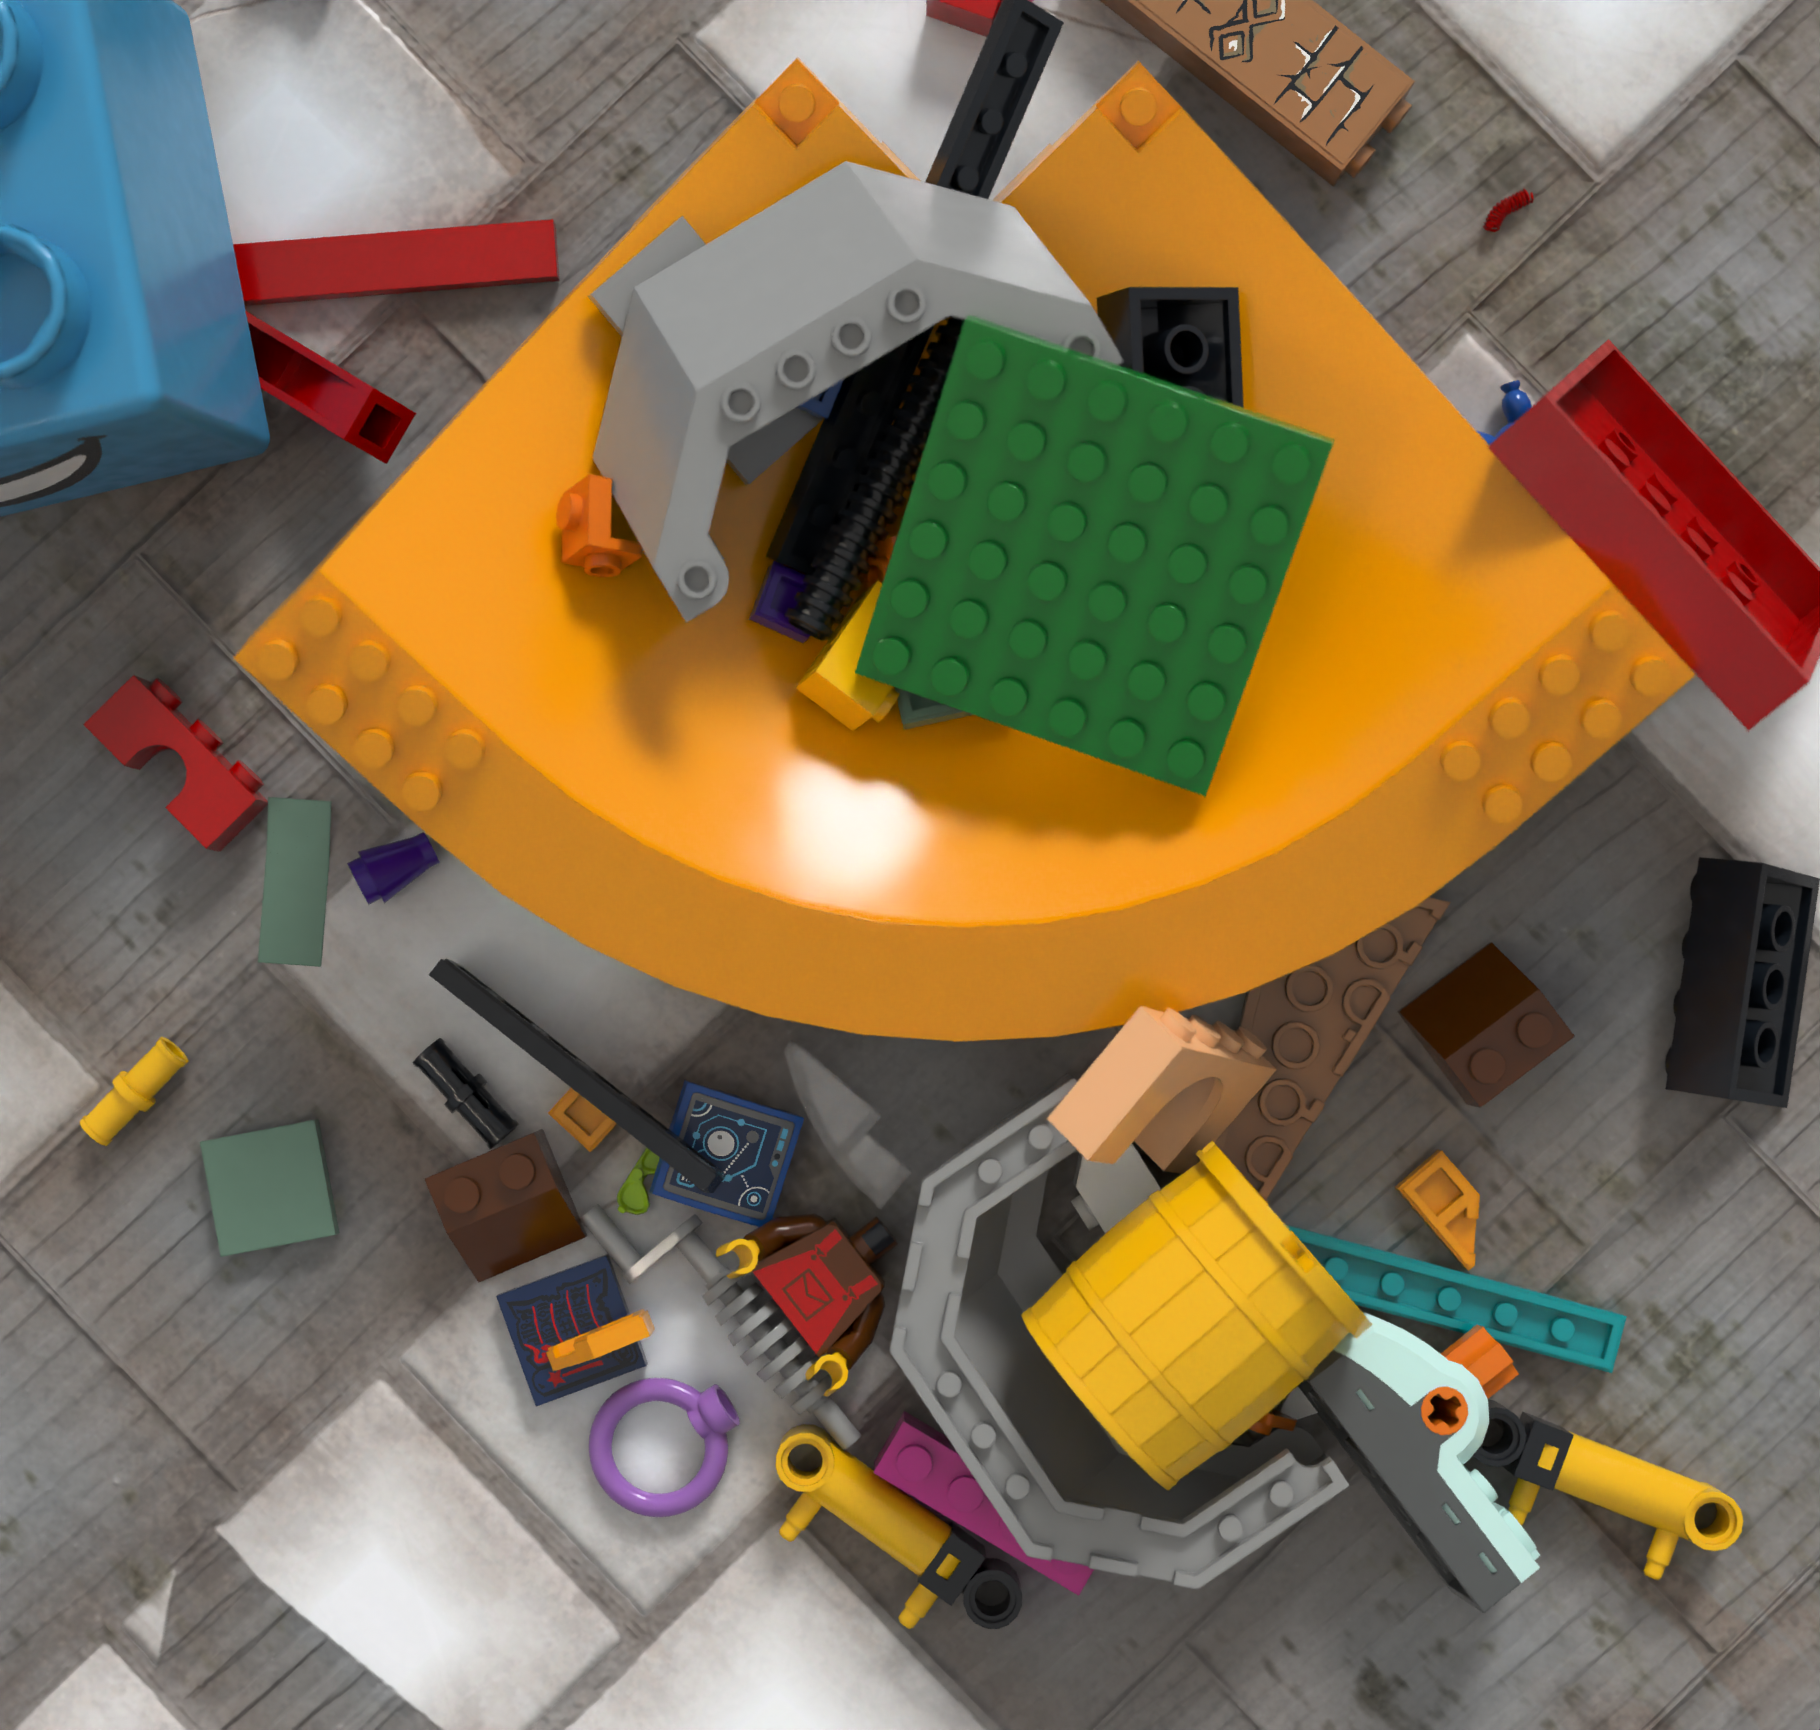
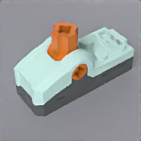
[1298,1313,1541,1613]

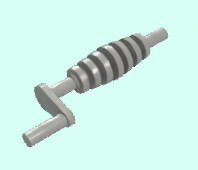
[580,1204,862,1451]

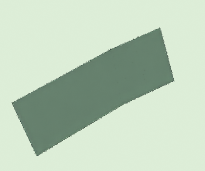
[258,797,331,967]

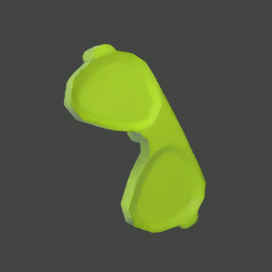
[617,1147,660,1215]

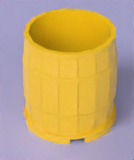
[1021,1141,1372,1491]

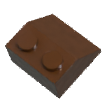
[1397,942,1575,1108]
[424,1129,587,1283]

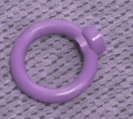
[589,1378,740,1517]

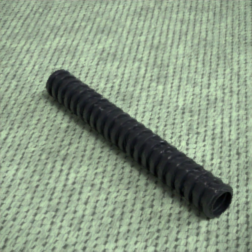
[784,316,965,641]

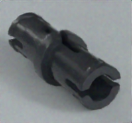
[413,1038,519,1149]

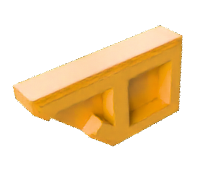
[1395,1149,1480,1271]
[546,1309,655,1371]

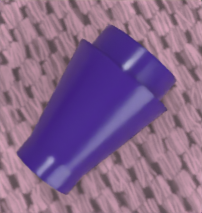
[347,832,440,905]

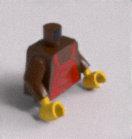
[716,1214,898,1396]

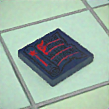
[496,1254,648,1407]

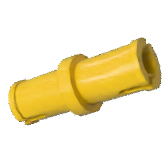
[79,1037,189,1146]

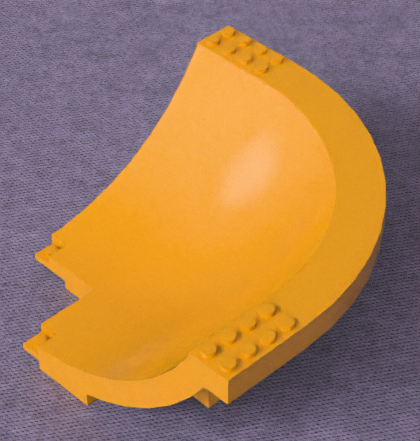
[233,57,1695,1042]

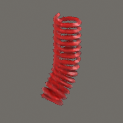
[1483,189,1534,232]

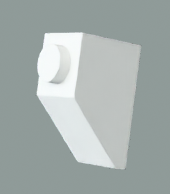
[1071,1144,1161,1234]

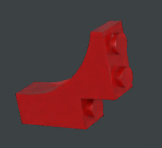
[245,311,416,464]

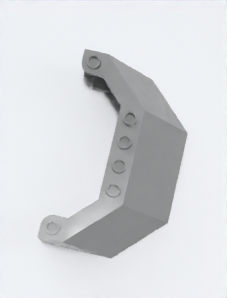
[593,161,1124,622]
[890,1073,1350,1590]

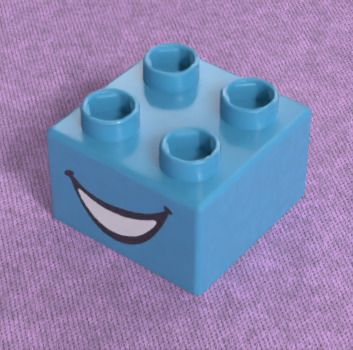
[0,0,270,517]

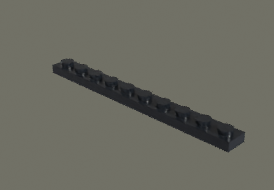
[765,0,1064,575]

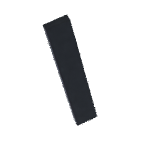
[429,958,725,1193]

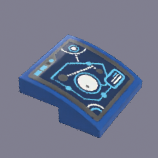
[649,1080,804,1227]

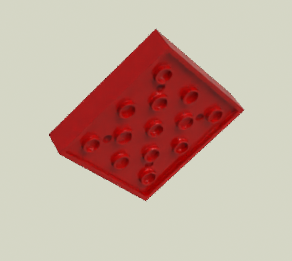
[1488,339,1820,731]

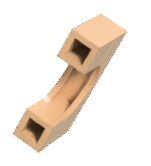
[1047,1006,1277,1174]

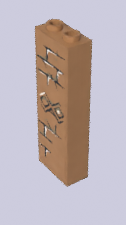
[1100,0,1415,187]

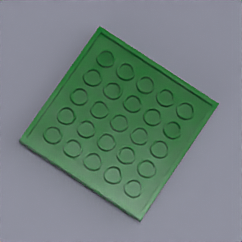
[855,315,1334,796]

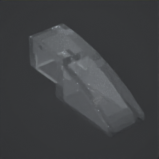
[784,1039,911,1209]

